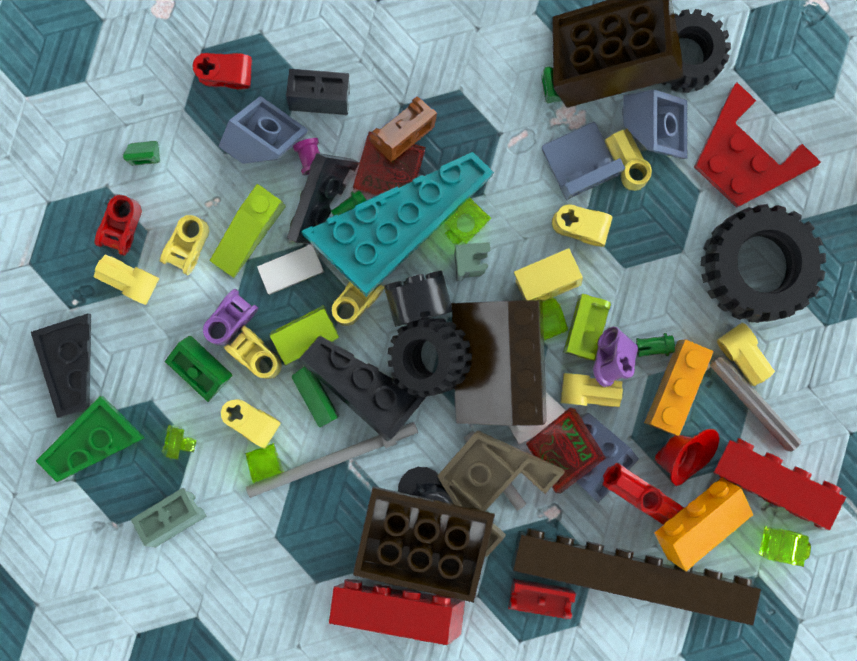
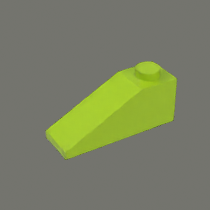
[209,184,286,278]

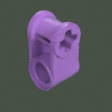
[203,289,259,346]
[593,326,638,387]

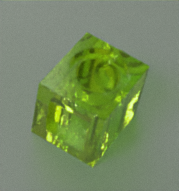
[444,197,491,245]
[759,526,811,567]

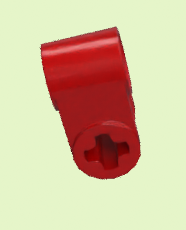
[192,53,252,90]
[94,195,142,256]

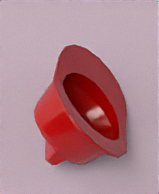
[655,429,720,486]

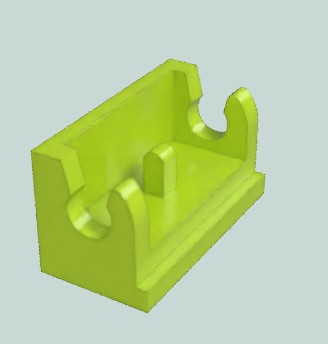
[563,293,611,361]
[270,305,339,365]

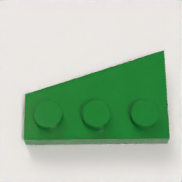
[36,396,145,482]

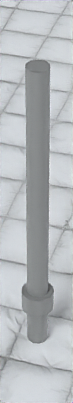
[246,422,418,498]

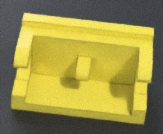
[514,248,583,301]

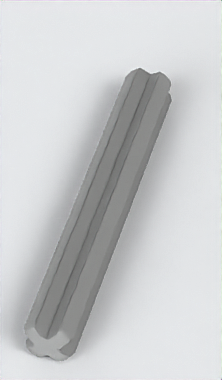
[710,355,801,452]

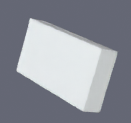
[257,244,324,295]

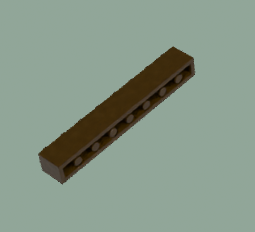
[511,528,761,625]

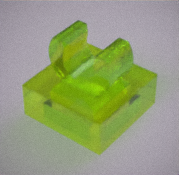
[162,424,197,459]

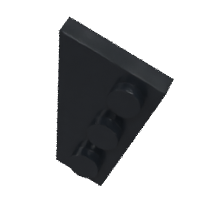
[287,153,360,243]
[31,313,91,418]

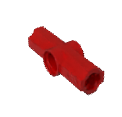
[602,463,684,525]

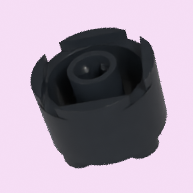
[384,270,452,327]

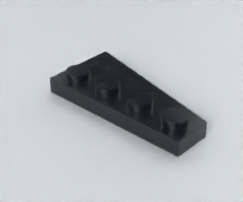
[298,336,426,442]

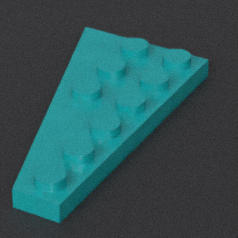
[302,152,494,297]

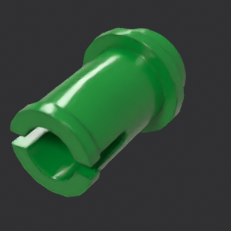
[330,190,367,216]
[636,333,675,357]

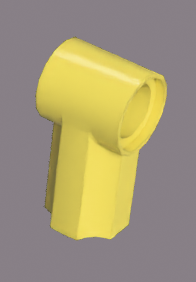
[605,129,652,191]
[94,254,160,305]
[717,323,775,386]
[560,373,623,407]

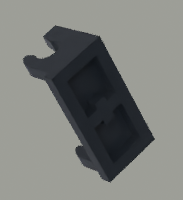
[286,69,350,115]

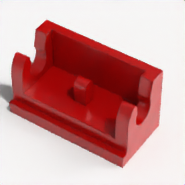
[508,578,576,619]

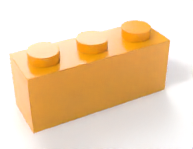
[644,339,714,436]
[654,478,753,571]

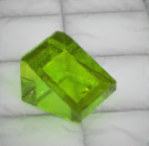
[543,298,569,341]
[245,443,284,483]

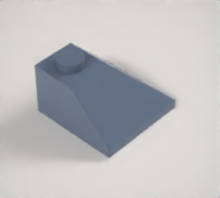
[622,89,687,159]
[218,96,308,164]

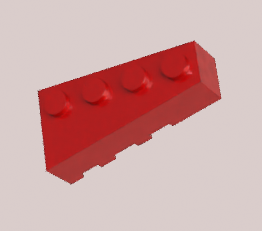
[713,438,846,531]
[329,579,465,646]

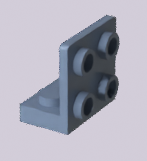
[542,122,625,200]
[548,413,639,503]

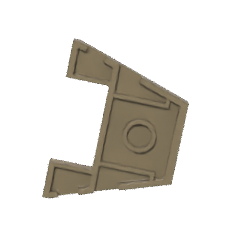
[437,430,565,557]

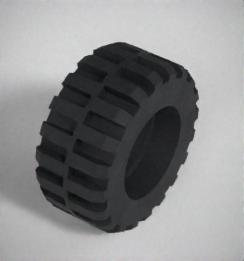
[701,204,826,323]

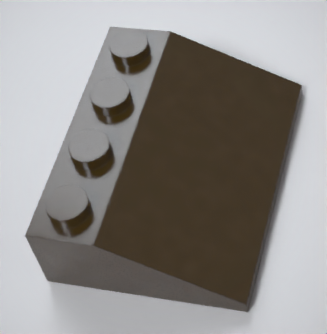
[552,0,683,108]
[451,300,547,426]
[353,486,495,603]

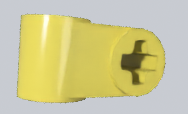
[552,204,613,247]
[160,215,209,275]
[332,282,384,326]
[224,325,282,379]
[221,399,281,449]

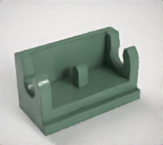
[454,242,491,281]
[131,488,207,548]

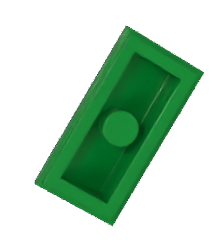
[164,336,232,402]
[292,366,339,427]

